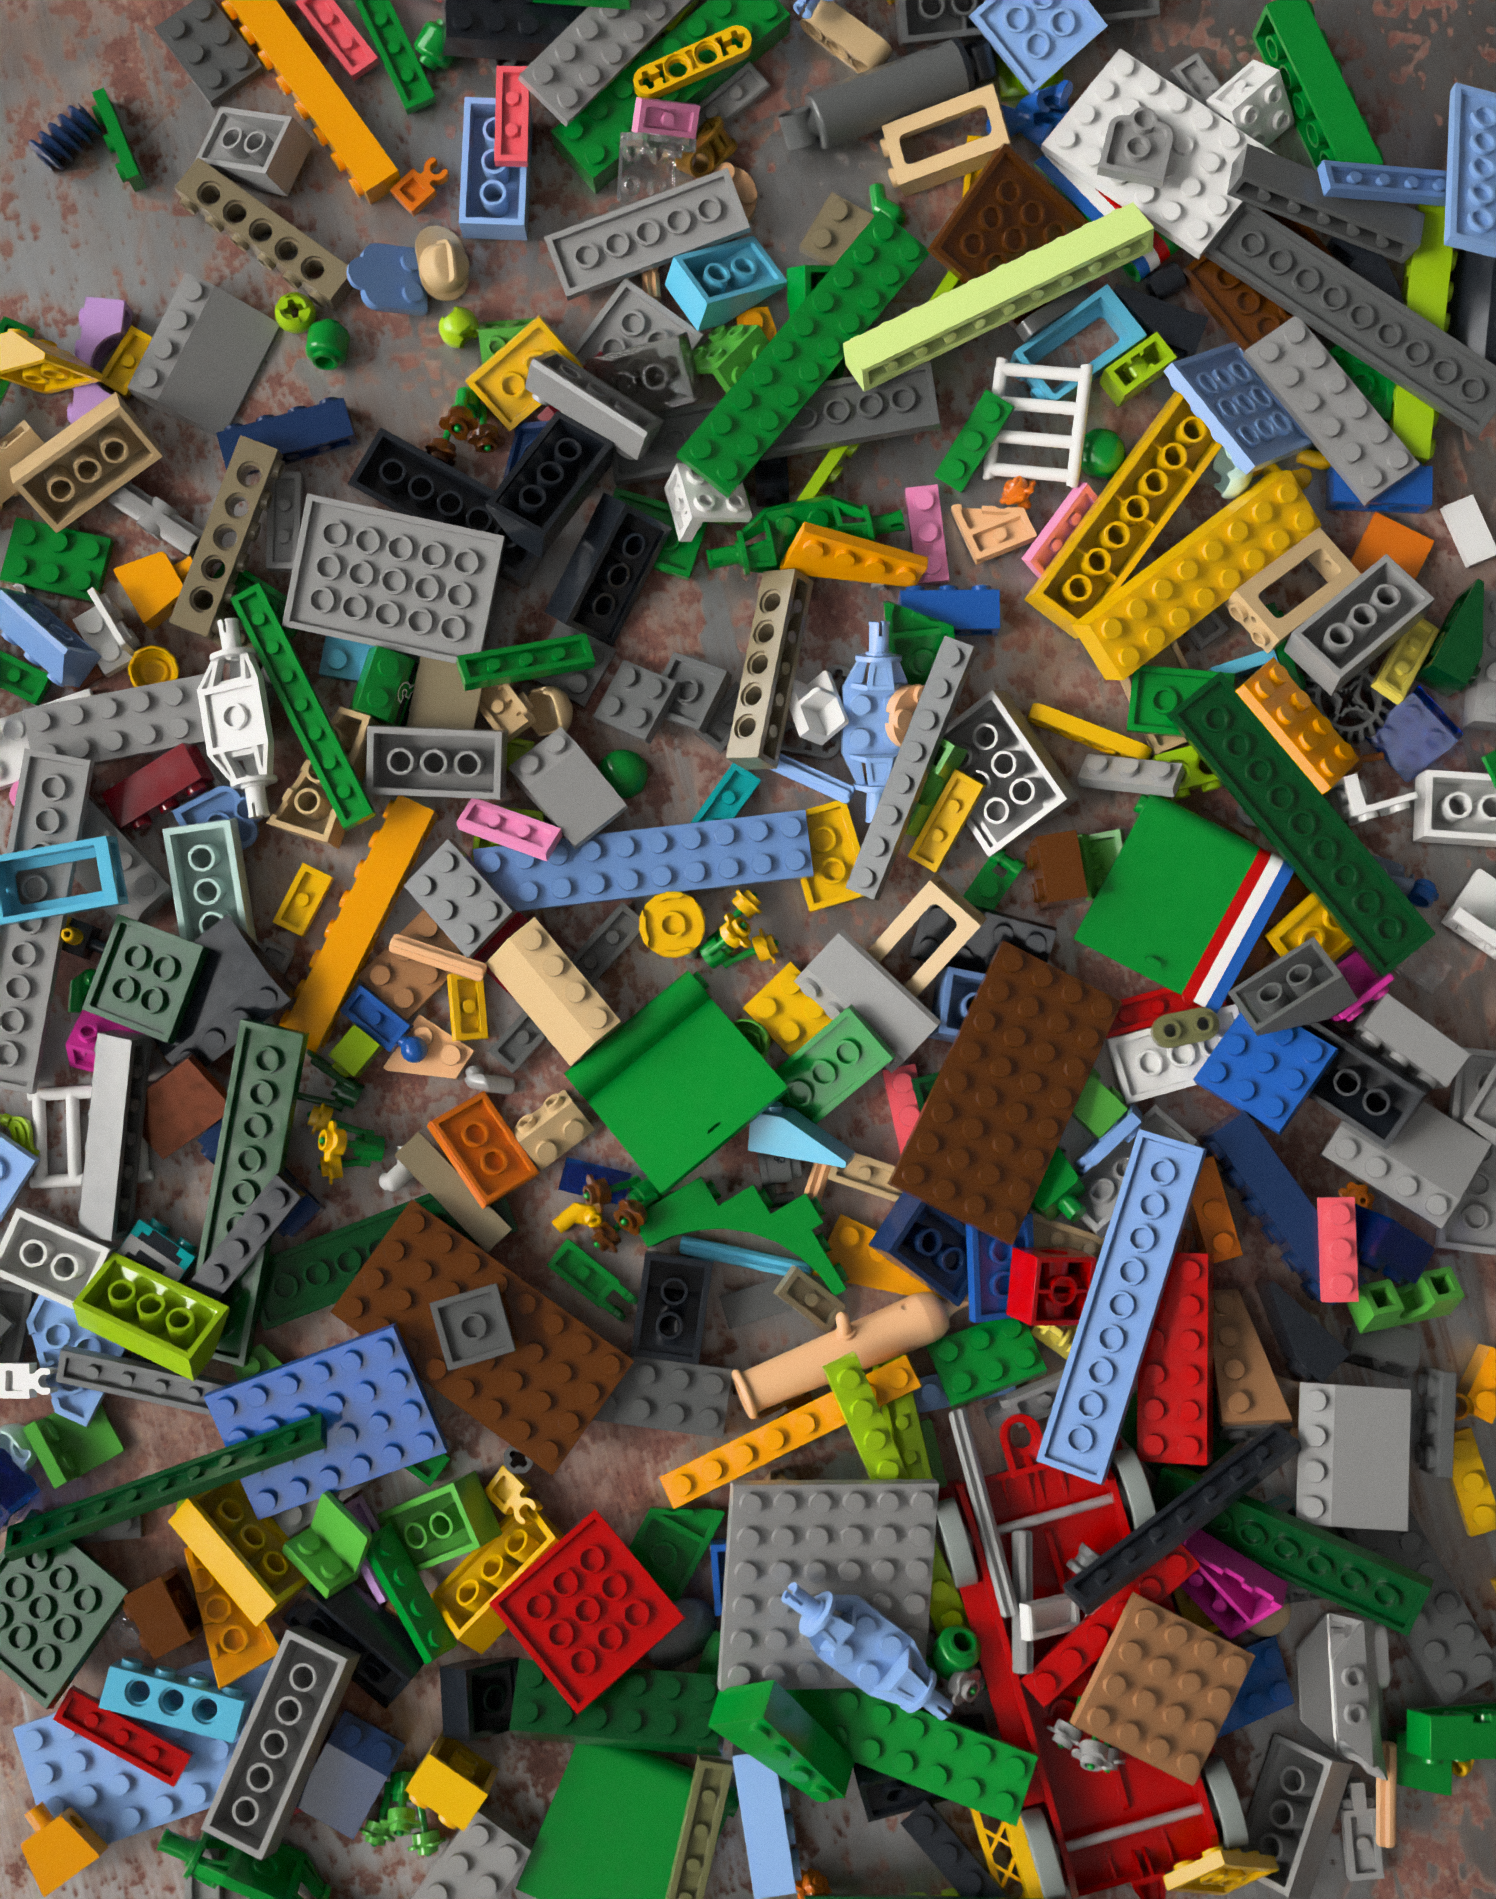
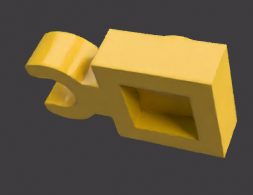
[484,1465,543,1525]

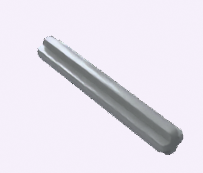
[1011,1530,1034,1674]

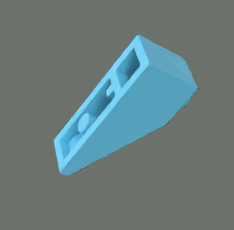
[748,1101,855,1168]

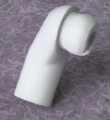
[379,1146,413,1192]

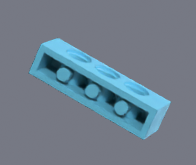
[98,1657,252,1743]

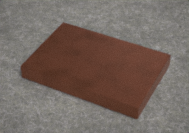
[142,1053,227,1160]

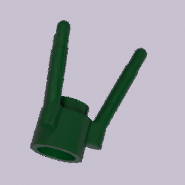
[297,1050,365,1112]

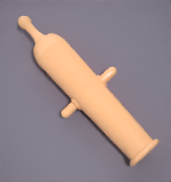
[731,1292,969,1419]

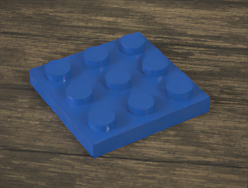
[1193,1012,1338,1136]

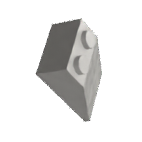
[194,106,314,196]
[508,726,628,849]

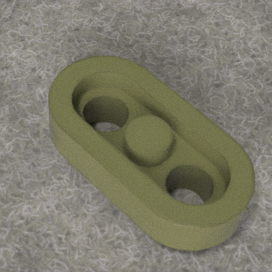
[1151,1007,1219,1049]

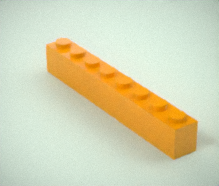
[221,0,401,205]
[279,795,439,1054]
[659,1355,923,1509]

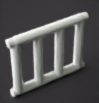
[982,357,1093,488]
[27,1082,155,1189]

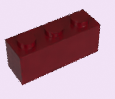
[101,743,215,832]

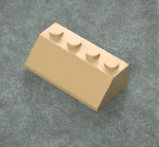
[486,917,623,1066]

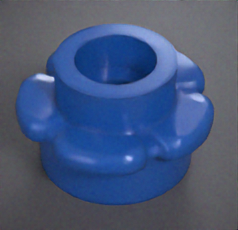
[1406,879,1439,908]

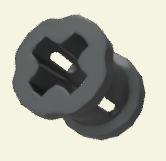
[504,1445,534,1474]

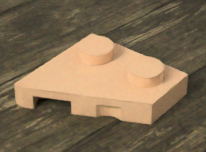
[951,504,1037,565]
[383,1014,476,1079]

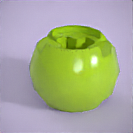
[275,292,316,334]
[439,306,479,349]

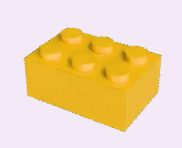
[405,1730,499,1831]

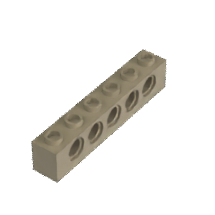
[174,157,354,312]
[169,435,285,641]
[726,568,814,770]

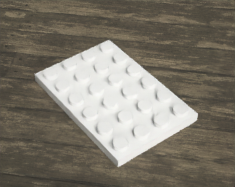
[1041,48,1275,260]

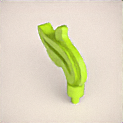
[0,1113,40,1156]

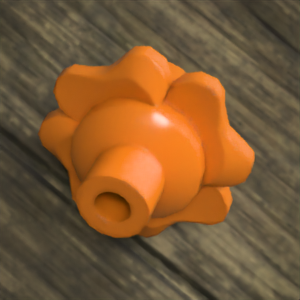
[999,476,1037,511]
[1338,1182,1375,1222]
[796,1868,832,1899]

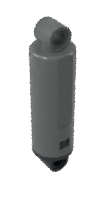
[778,37,999,150]

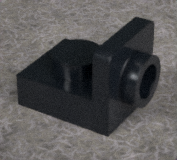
[755,456,789,507]

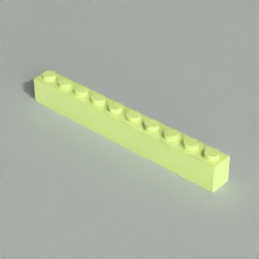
[843,202,1154,392]

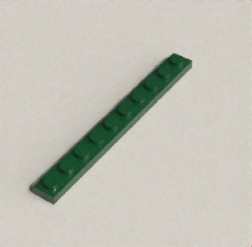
[4,1413,327,1562]

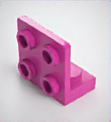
[1327,951,1395,1024]
[66,1010,145,1072]

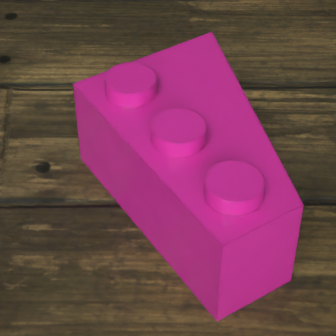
[1180,1529,1288,1640]

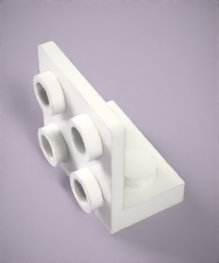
[1206,60,1294,147]
[664,463,752,542]
[72,587,141,678]
[1327,773,1419,826]
[1441,869,1496,960]

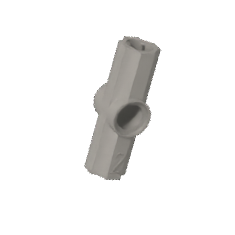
[109,481,203,557]

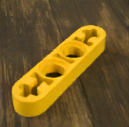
[633,25,752,99]
[1027,703,1153,760]

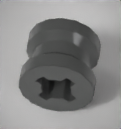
[1066,1542,1101,1574]

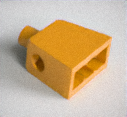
[113,551,193,631]
[21,1801,108,1897]

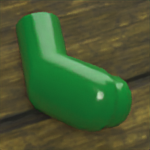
[869,183,906,226]
[67,968,96,1013]

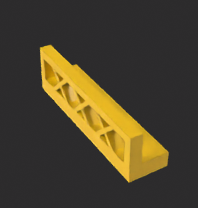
[970,1808,1043,1898]

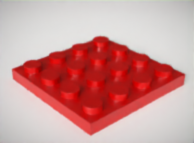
[489,1509,686,1714]

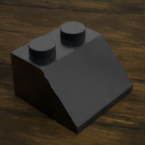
[439,1656,519,1742]

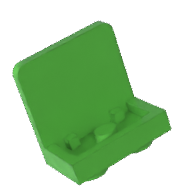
[682,324,769,393]

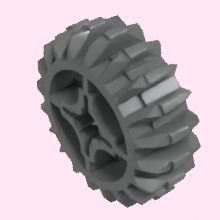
[1303,664,1390,745]

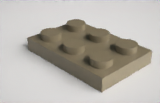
[799,192,874,265]

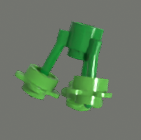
[359,1772,446,1857]

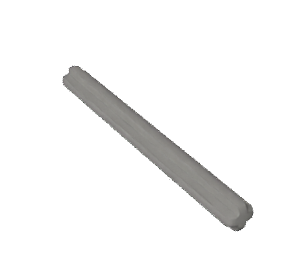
[949,1409,1019,1618]

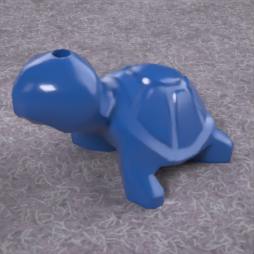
[986,80,1073,148]

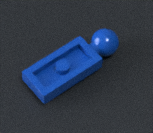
[339,984,428,1063]

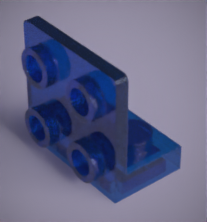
[1365,685,1464,783]

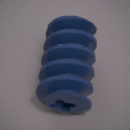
[28,102,103,172]

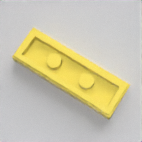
[1371,618,1440,705]

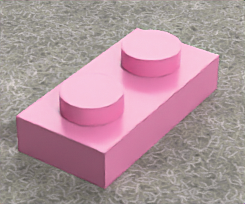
[632,97,700,140]

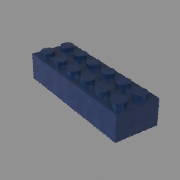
[1200,1111,1367,1305]

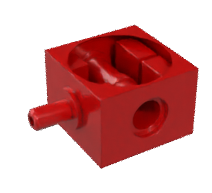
[1006,1247,1097,1326]

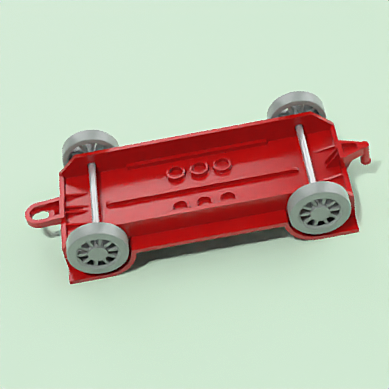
[936,1413,1249,1899]

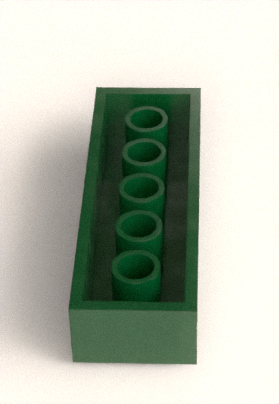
[509,1659,724,1757]

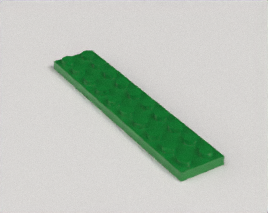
[676,210,930,498]
[697,1628,1039,1826]

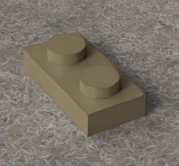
[773,1265,847,1333]

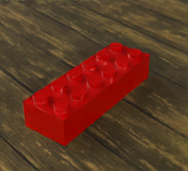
[1137,1252,1214,1465]

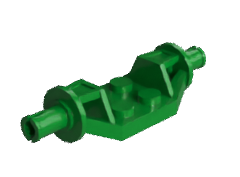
[706,495,905,576]
[156,1828,332,1899]

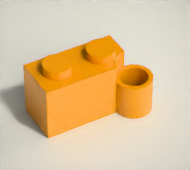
[1455,1344,1496,1424]

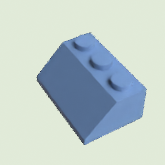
[0,587,102,687]

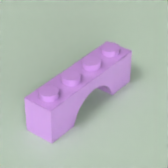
[67,297,133,424]

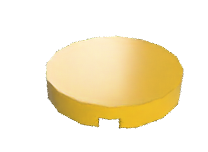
[639,891,706,958]

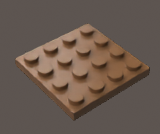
[1070,1592,1255,1786]

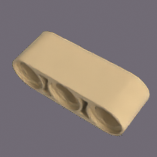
[799,0,893,74]

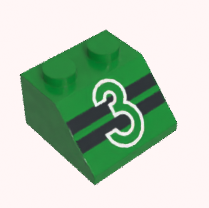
[349,645,419,726]

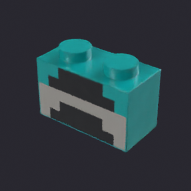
[116,1217,199,1284]

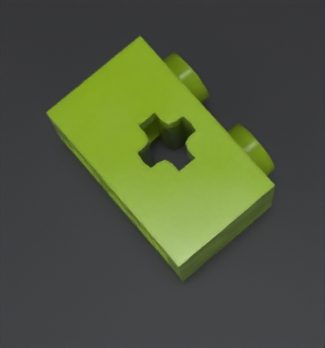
[1099,332,1177,408]

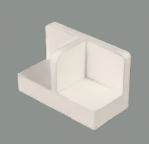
[789,670,849,746]

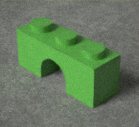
[906,737,968,837]
[1346,1266,1465,1334]

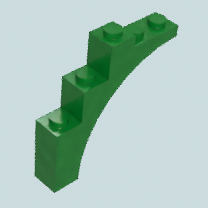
[640,1176,850,1296]

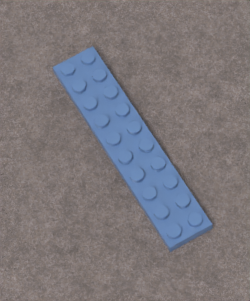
[473,810,814,912]
[1036,1129,1207,1485]

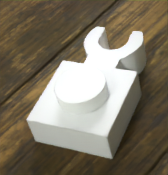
[0,1362,58,1399]

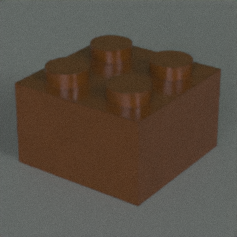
[1024,830,1088,911]
[123,1566,203,1660]

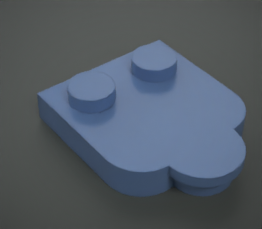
[347,243,428,316]
[172,785,264,850]
[1074,1103,1142,1175]

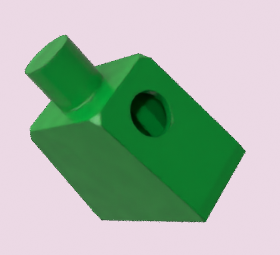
[1030,1146,1086,1222]
[1387,1724,1452,1796]

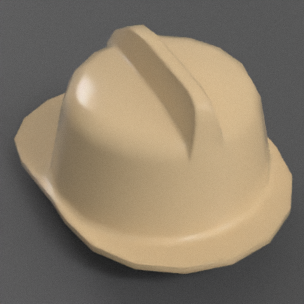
[415,225,470,301]

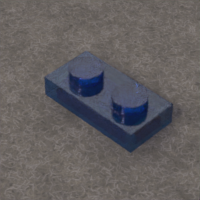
[558,1157,632,1205]

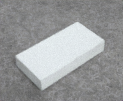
[1440,494,1496,568]
[1019,1593,1080,1641]

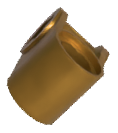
[674,116,738,178]

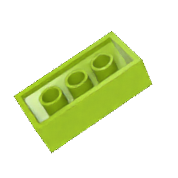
[72,1252,230,1381]

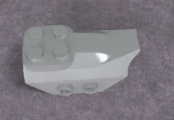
[1296,1612,1393,1781]

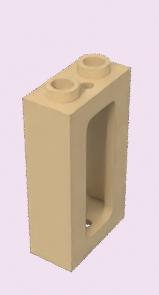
[880,83,1014,197]
[1224,527,1361,654]
[867,874,988,997]

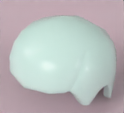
[1213,446,1253,499]
[0,1423,37,1475]

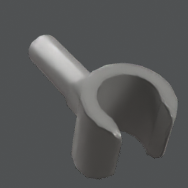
[12,584,60,610]

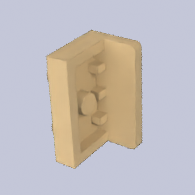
[479,682,537,743]
[512,1090,595,1171]

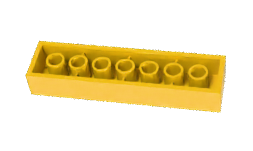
[1024,391,1222,639]
[1071,470,1322,680]

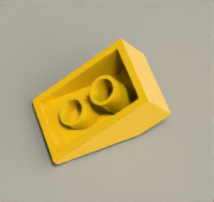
[0,328,103,395]

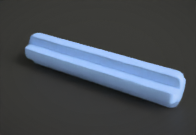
[769,753,855,804]

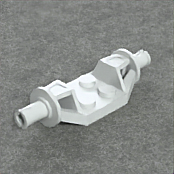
[197,618,278,819]

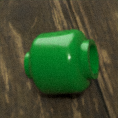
[414,18,457,72]
[305,319,350,371]
[932,1624,982,1677]

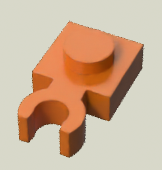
[390,157,449,217]

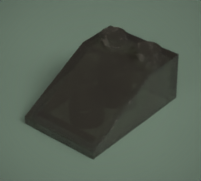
[585,332,704,413]

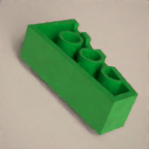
[708,1680,855,1802]
[1407,1702,1496,1765]

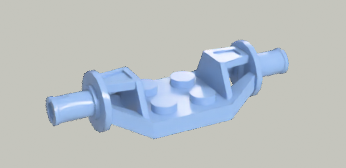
[841,621,908,823]
[781,1582,953,1721]

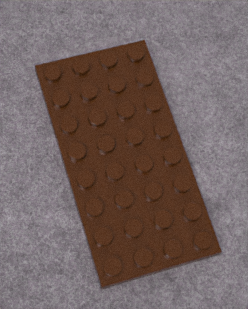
[887,940,1122,1246]
[330,1199,635,1476]

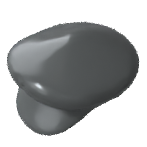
[647,1597,716,1669]

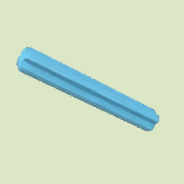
[679,1236,811,1276]

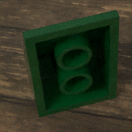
[1414,579,1484,698]

